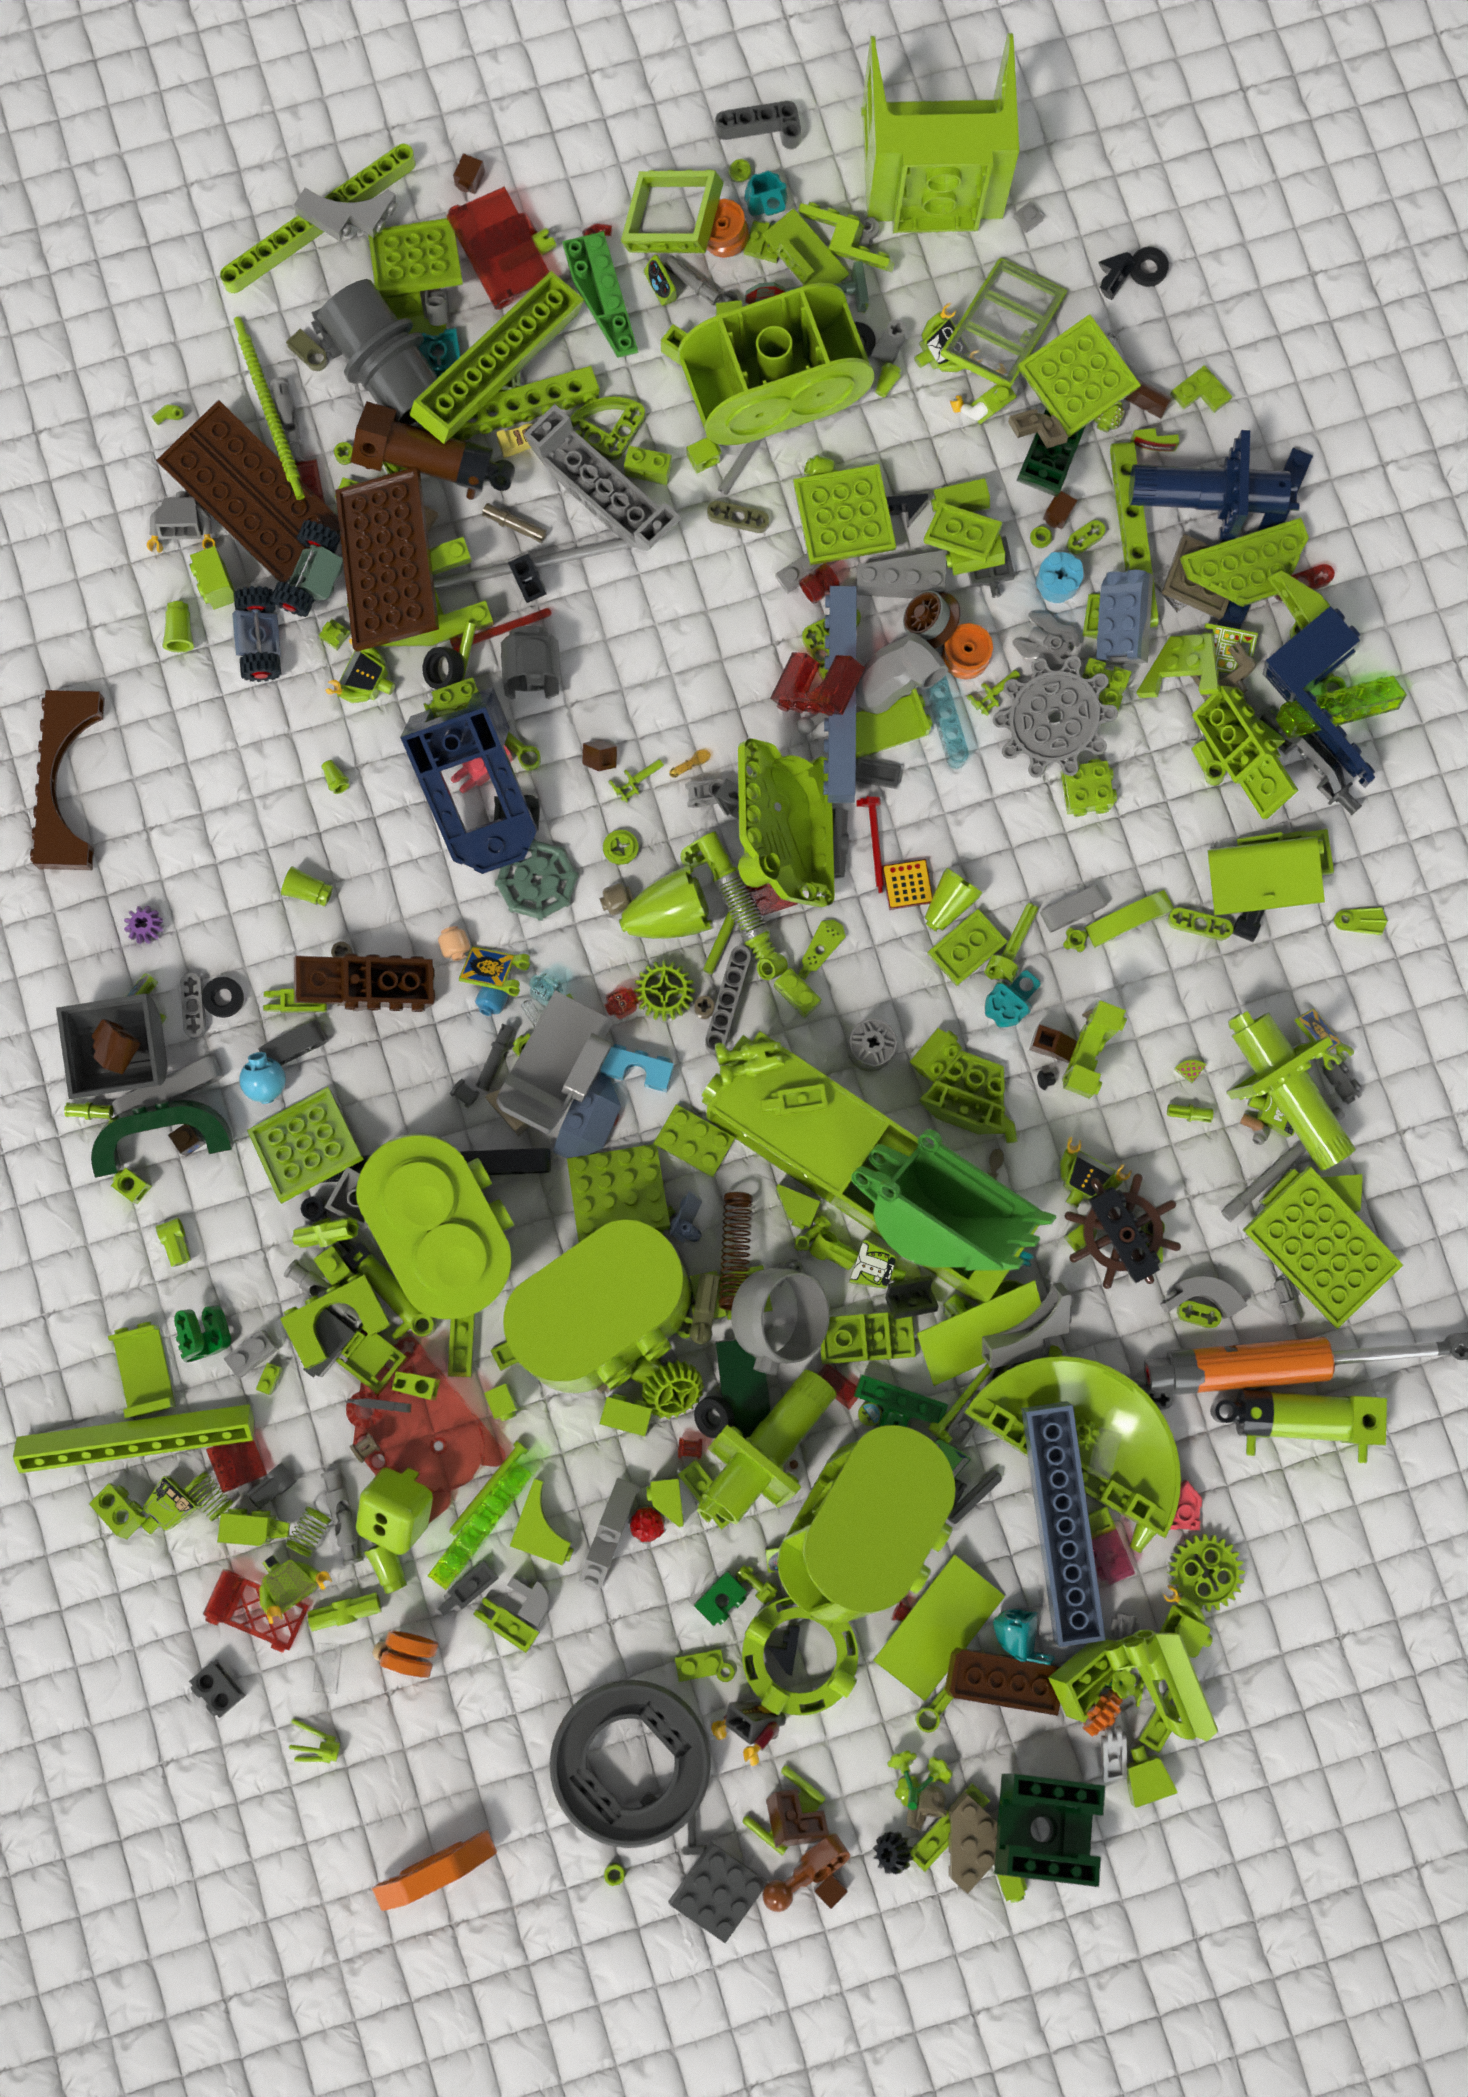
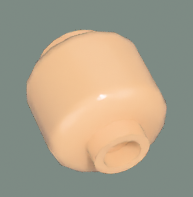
[438,926,470,961]

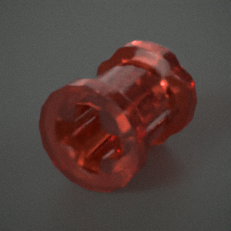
[678,1437,703,1460]
[891,1601,912,1622]

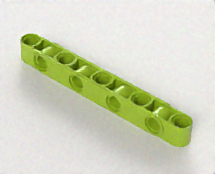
[1110,442,1158,628]

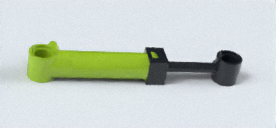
[301,1197,436,1340]

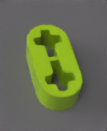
[1067,520,1105,554]
[1177,1301,1222,1328]

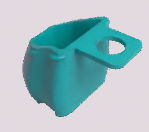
[744,171,788,216]
[985,970,1041,1028]
[993,1609,1055,1665]

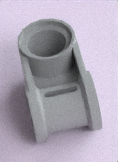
[425,288,449,326]
[872,320,906,364]
[685,779,724,808]

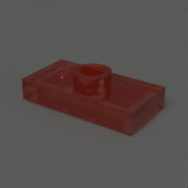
[295,459,325,503]

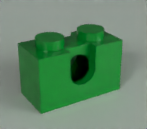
[694,1571,747,1626]

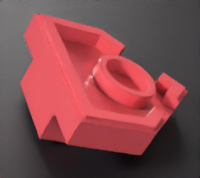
[1170,1479,1202,1530]

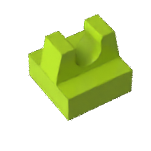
[318,619,351,651]

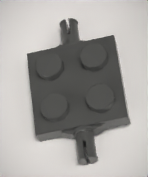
[968,536,1015,598]

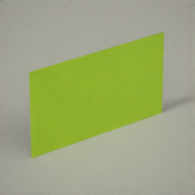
[917,1280,1041,1386]
[873,1554,1005,1701]

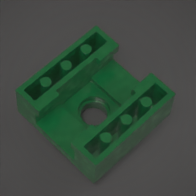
[994,1774,1105,1887]

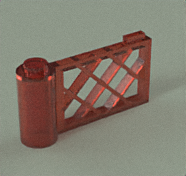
[203,1569,310,1653]

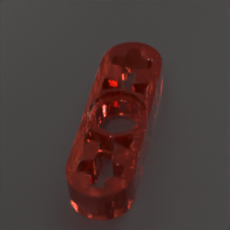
[1274,564,1335,601]

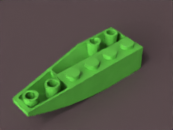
[562,231,638,358]

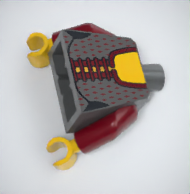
[711,1702,786,1766]

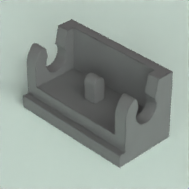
[714,779,739,819]

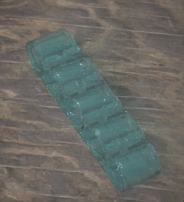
[925,675,969,769]

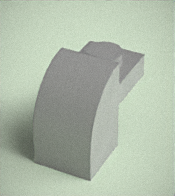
[507,1575,550,1627]

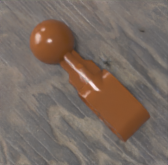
[763,1834,850,1912]

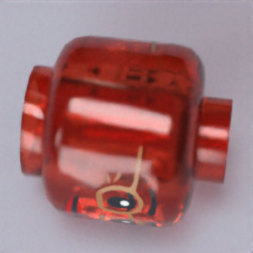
[604,986,639,1019]

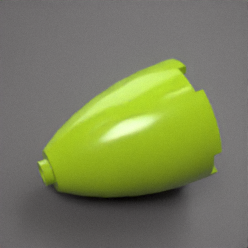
[619,865,713,939]

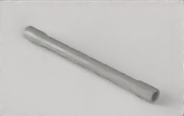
[1221,1107,1346,1222]

